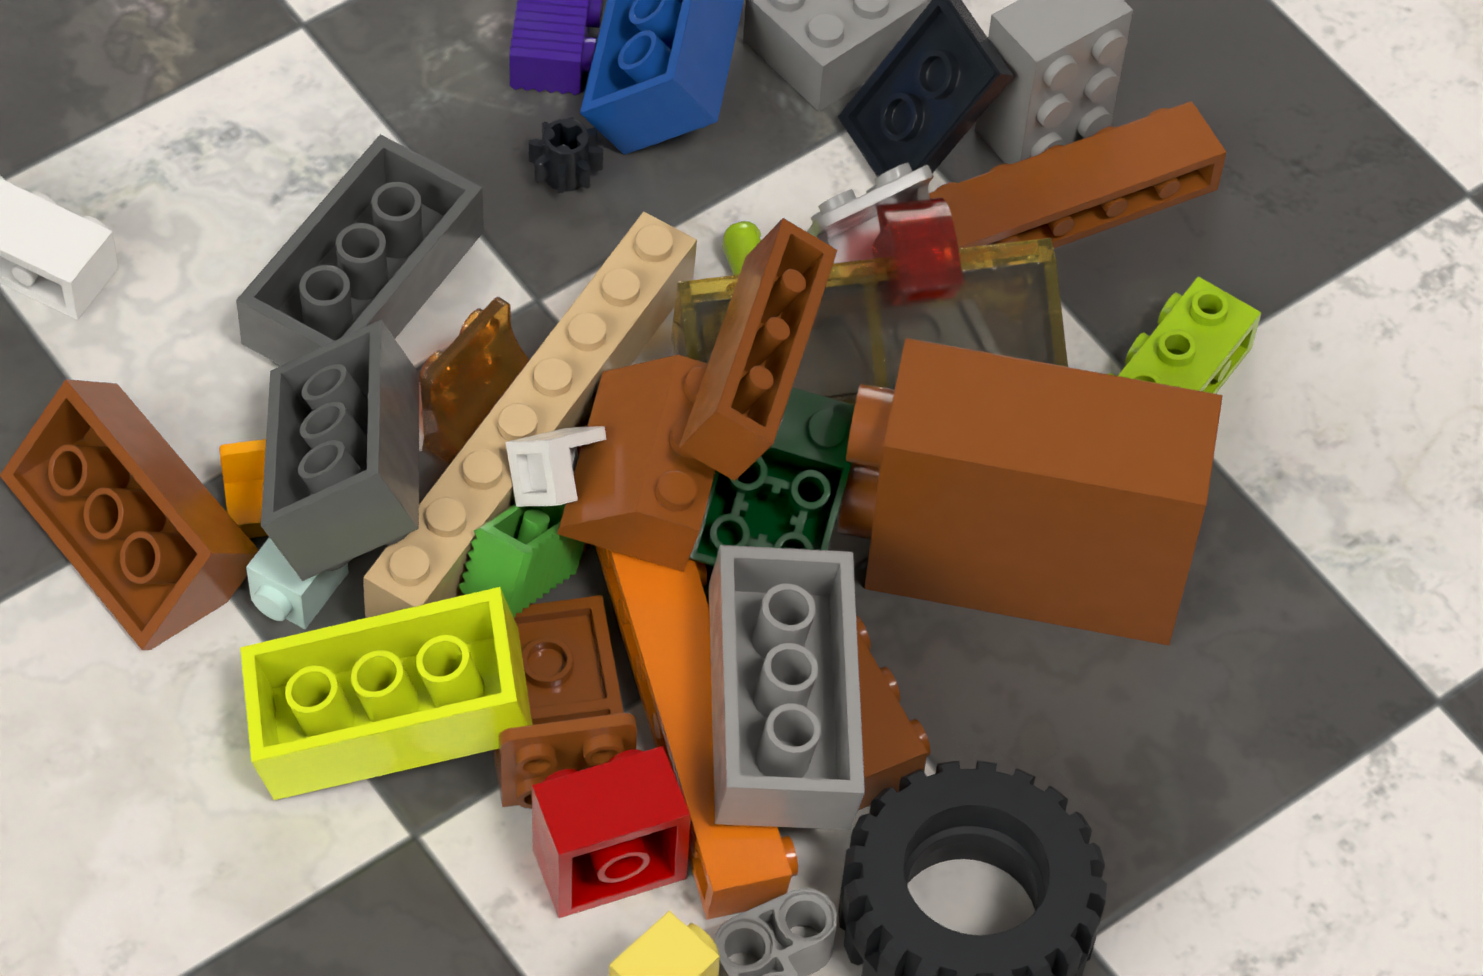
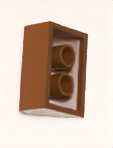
[557,354,715,572]

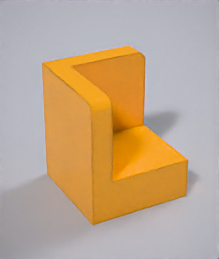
[219,439,268,538]

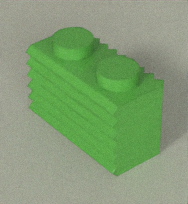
[459,503,585,618]

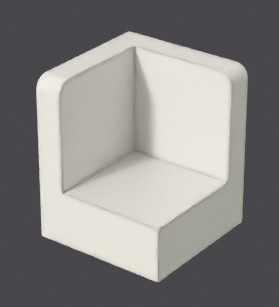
[506,426,607,507]

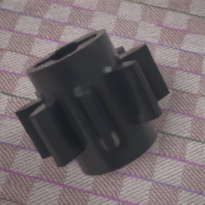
[529,117,604,194]

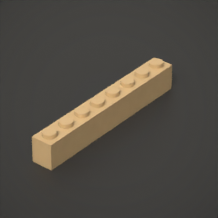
[363,211,697,618]

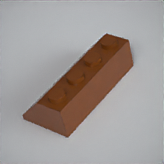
[0,379,259,650]

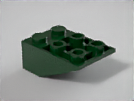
[689,387,855,567]

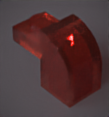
[872,197,964,305]

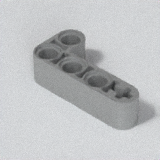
[714,888,837,976]

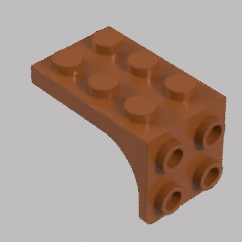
[493,595,637,809]

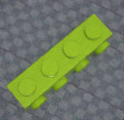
[1109,276,1262,394]

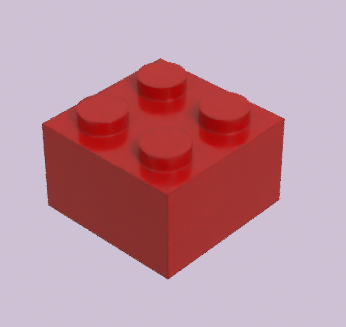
[532,746,691,918]

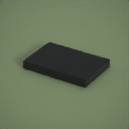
[837,0,1014,177]

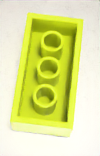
[240,587,532,800]

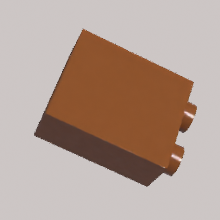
[838,338,1223,646]

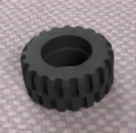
[838,761,1107,976]

